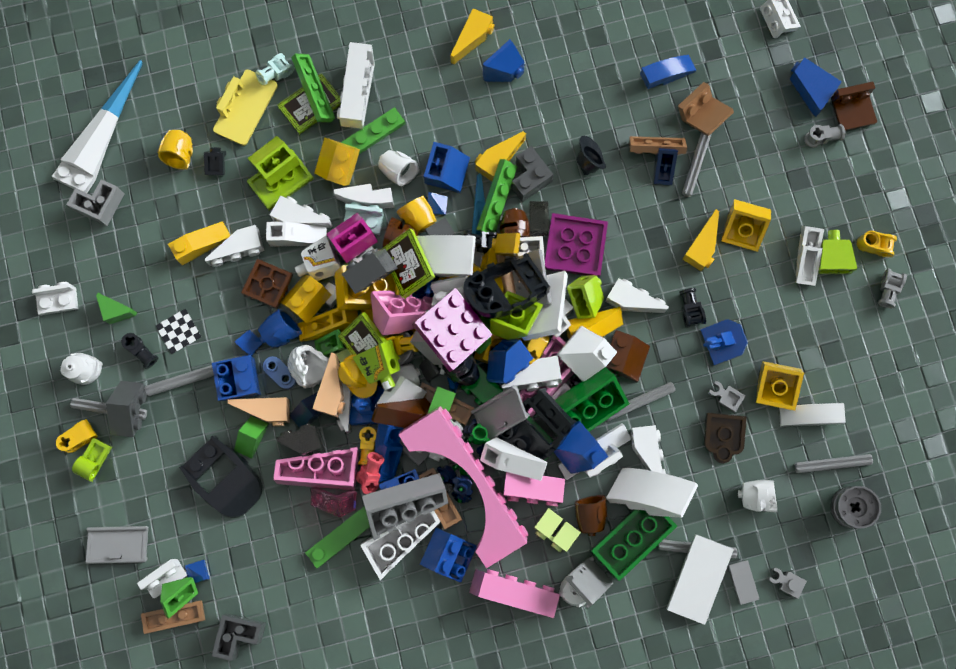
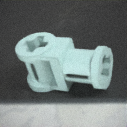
[255,53,295,86]

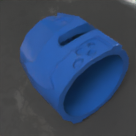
[258,309,302,348]

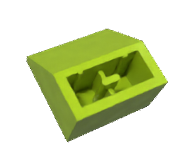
[247,136,300,187]

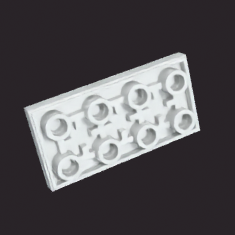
[522,271,568,341]
[666,534,734,625]

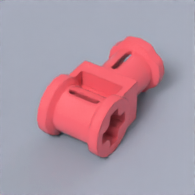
[355,452,385,494]

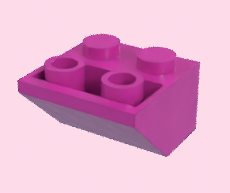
[326,213,378,263]

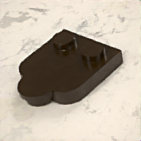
[704,413,747,463]

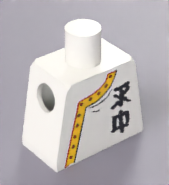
[295,236,341,281]

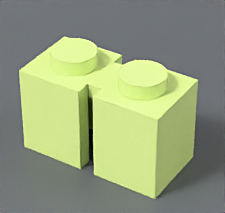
[534,508,581,553]

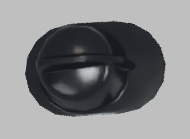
[576,135,606,176]

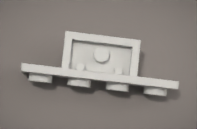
[557,423,631,480]

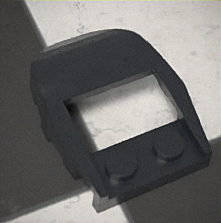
[463,253,550,318]
[497,388,577,460]
[179,436,262,518]

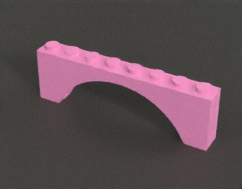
[398,406,528,568]

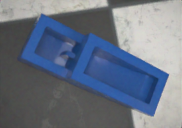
[640,55,696,89]
[375,423,404,482]

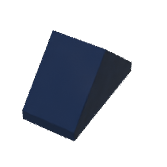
[654,148,678,185]
[289,392,323,430]

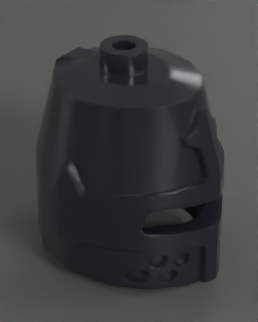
[442,355,480,386]

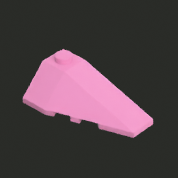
[371,291,433,335]

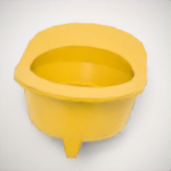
[338,355,378,398]

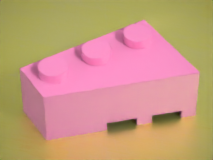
[503,472,565,507]

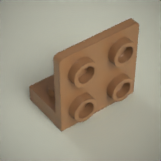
[678,82,734,136]

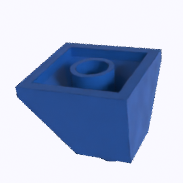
[483,39,525,82]
[554,421,609,474]

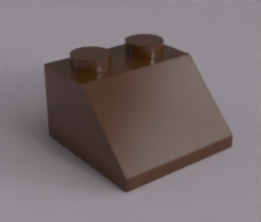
[606,330,650,382]

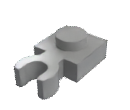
[708,381,745,413]
[767,568,807,599]

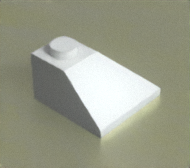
[557,326,617,382]

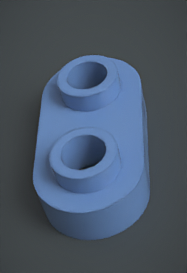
[263,356,296,390]

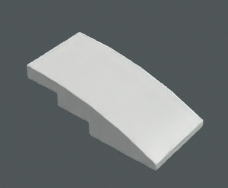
[416,235,476,278]
[606,468,698,518]

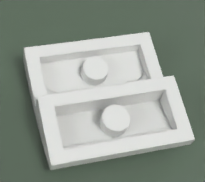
[375,375,427,407]

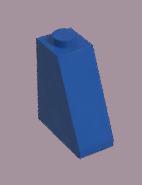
[790,57,842,117]

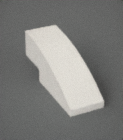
[334,184,394,209]
[796,226,824,286]
[779,403,846,426]

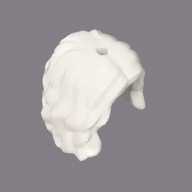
[288,345,329,389]

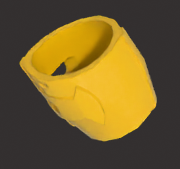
[157,130,193,170]
[397,196,436,234]

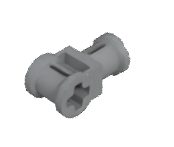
[804,124,845,148]
[878,268,907,309]

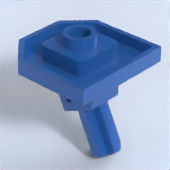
[700,319,748,365]
[349,386,384,426]

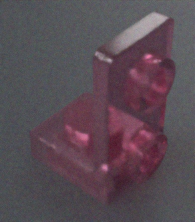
[311,487,357,517]

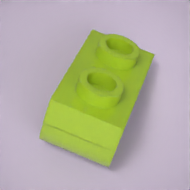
[72,438,112,482]

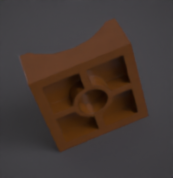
[241,259,293,309]

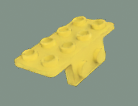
[213,70,278,146]

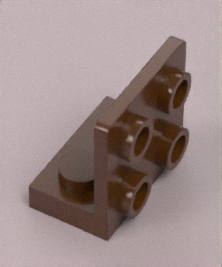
[831,81,877,131]

